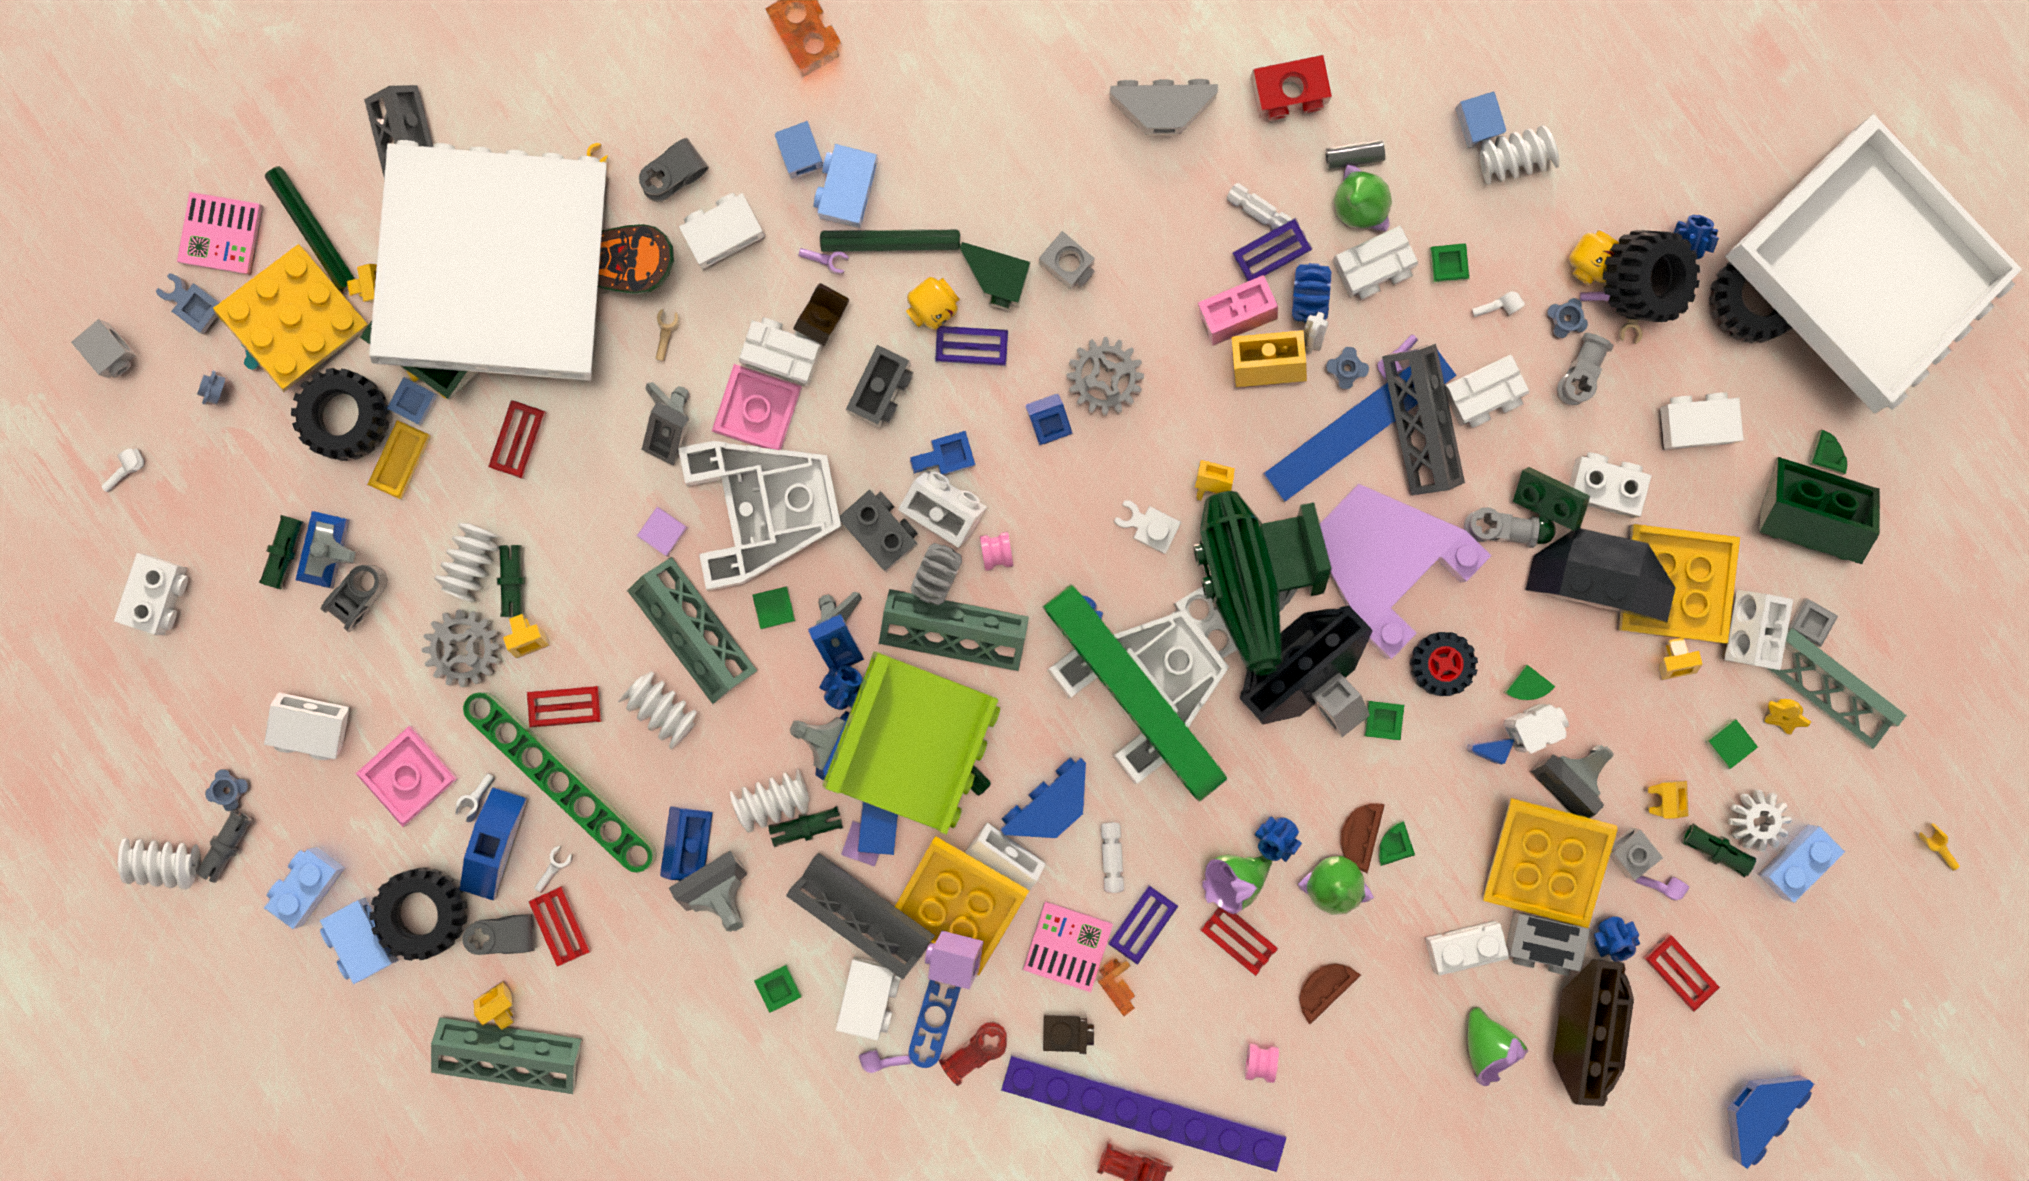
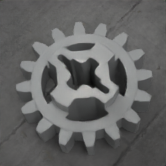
[1067,337,1144,416]
[422,609,502,687]

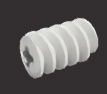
[1480,125,1559,185]
[434,523,502,603]
[618,671,697,750]
[730,768,810,833]
[118,838,200,890]

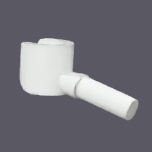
[1472,292,1525,317]
[101,448,144,492]
[455,773,495,822]
[534,846,572,893]

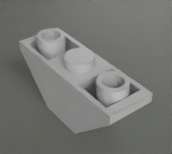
[1109,79,1218,135]

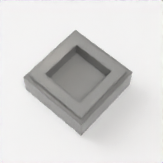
[1788,598,1838,647]

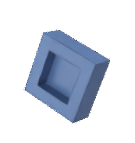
[387,377,437,426]

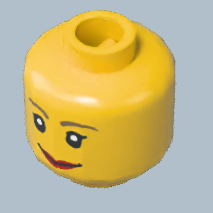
[1569,230,1619,286]
[906,277,960,330]

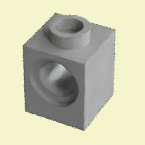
[1039,231,1095,290]
[71,319,136,378]
[1311,672,1370,737]
[1610,828,1663,880]

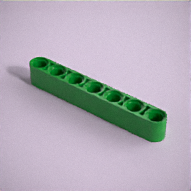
[1043,584,1228,802]
[463,692,657,873]

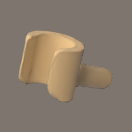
[656,309,679,361]
[1618,319,1643,344]

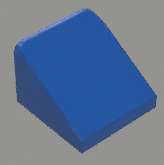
[1025,394,1073,446]
[1466,739,1514,765]

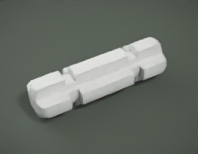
[1227,183,1292,235]
[1304,312,1328,354]
[1101,822,1124,893]

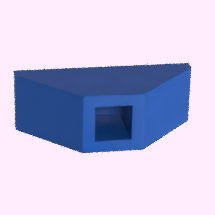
[1000,757,1086,838]
[459,787,527,901]
[1727,1075,1815,1169]

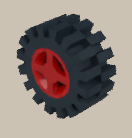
[1410,632,1478,696]

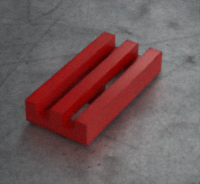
[488,400,547,479]
[527,686,602,728]
[528,886,591,967]
[1200,907,1278,976]
[1643,934,1720,1012]

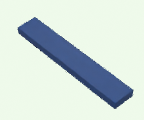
[1263,349,1457,502]

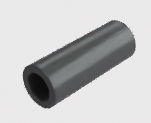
[1325,140,1386,169]

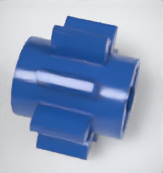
[1674,215,1719,259]
[819,666,862,710]
[1255,816,1302,862]
[1594,917,1640,962]

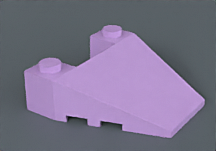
[1320,484,1492,659]

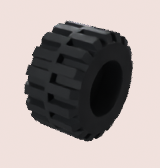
[1603,230,1700,322]
[1709,262,1792,343]
[291,368,390,461]
[370,868,468,961]

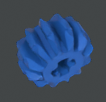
[1292,263,1332,323]

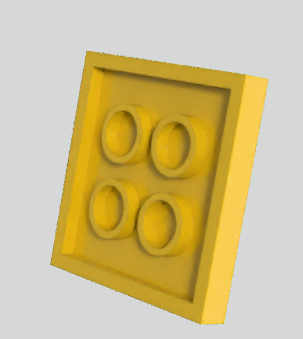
[213,244,368,393]
[1618,524,1740,644]
[1483,798,1617,928]
[895,836,1029,976]

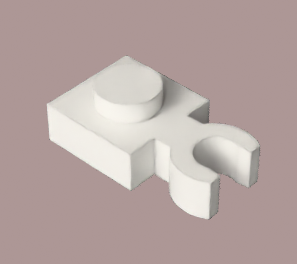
[1114,500,1181,554]

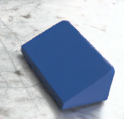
[660,806,713,881]

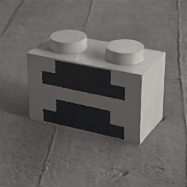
[1506,911,1590,976]

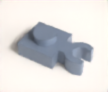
[156,273,220,334]

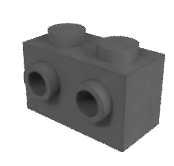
[846,345,914,428]
[839,489,918,573]

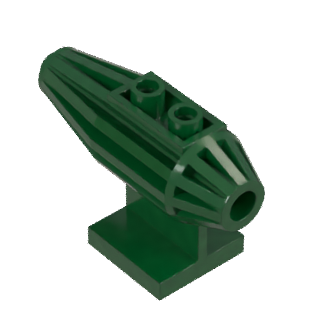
[1193,491,1332,676]

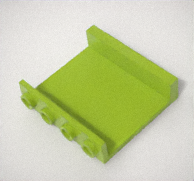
[822,651,1000,834]

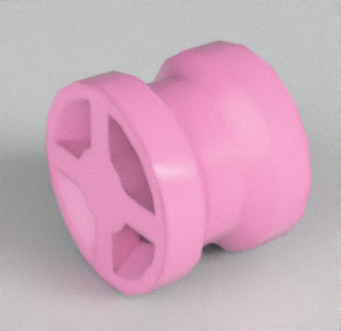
[980,532,1013,571]
[1245,1044,1279,1083]

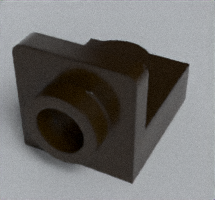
[793,283,849,346]
[1043,1014,1094,1054]

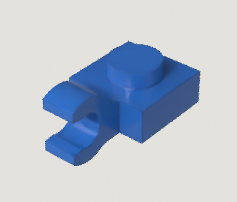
[910,431,975,475]

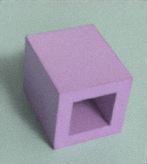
[925,931,983,989]

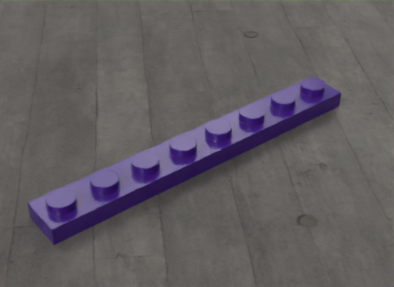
[1001,1054,1287,1172]

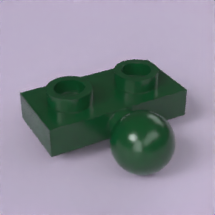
[1513,467,1591,544]

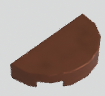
[1340,803,1385,874]
[1299,963,1361,1024]

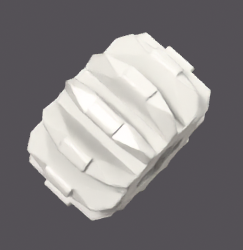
[1728,790,1792,852]

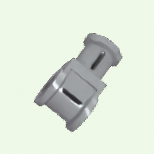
[1557,332,1614,405]
[1464,507,1540,548]

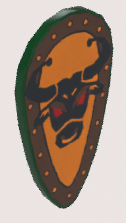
[598,224,674,295]

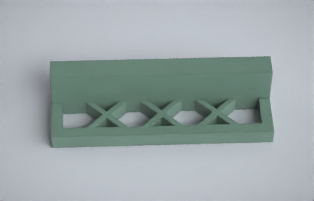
[627,557,757,704]
[879,589,1029,671]
[1764,628,1907,749]
[431,1017,581,1094]

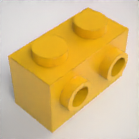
[1231,330,1307,387]

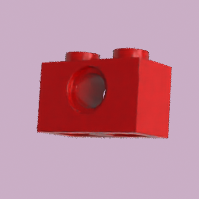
[1251,55,1332,120]

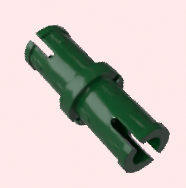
[259,515,303,590]
[497,545,525,617]
[768,806,844,848]
[1682,823,1756,878]

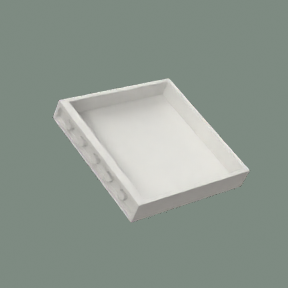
[1725,114,2022,414]
[369,140,607,381]

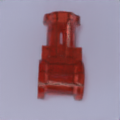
[939,1022,1007,1086]
[1096,1143,1174,1181]

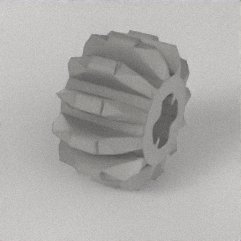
[911,543,962,606]

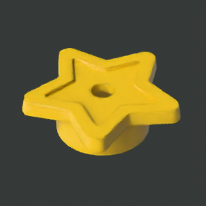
[1764,699,1811,735]

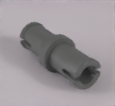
[196,809,252,883]

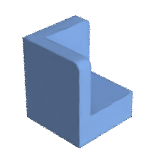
[1455,91,1506,148]
[775,121,823,179]

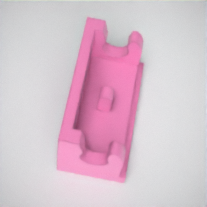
[1198,275,1278,346]

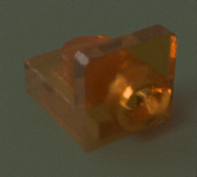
[1096,957,1136,1017]

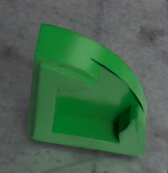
[1809,429,1847,475]
[1504,665,1556,700]
[1378,821,1415,866]

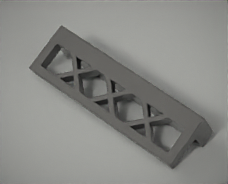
[364,85,433,178]
[1382,344,1465,495]
[786,853,935,979]

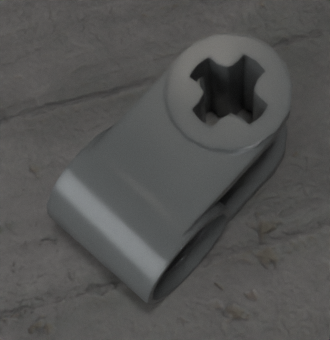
[639,138,709,202]
[320,565,388,632]
[462,914,535,955]

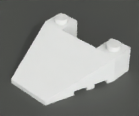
[678,441,841,591]
[1047,610,1229,784]

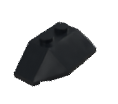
[1526,528,1676,623]
[1240,606,1373,724]

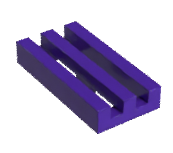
[1233,218,1313,281]
[935,326,1008,367]
[1108,885,1178,965]

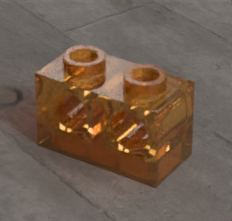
[765,0,841,77]

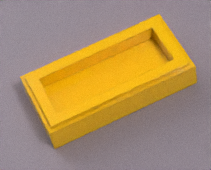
[367,420,432,500]

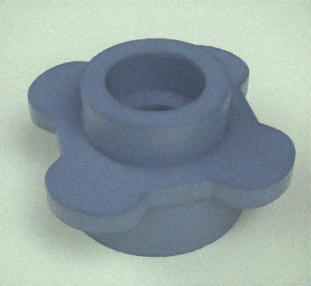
[1547,298,1588,338]
[1326,347,1369,389]
[197,370,226,405]
[205,769,248,811]

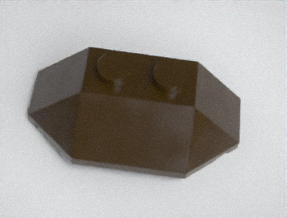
[1552,959,1634,1106]

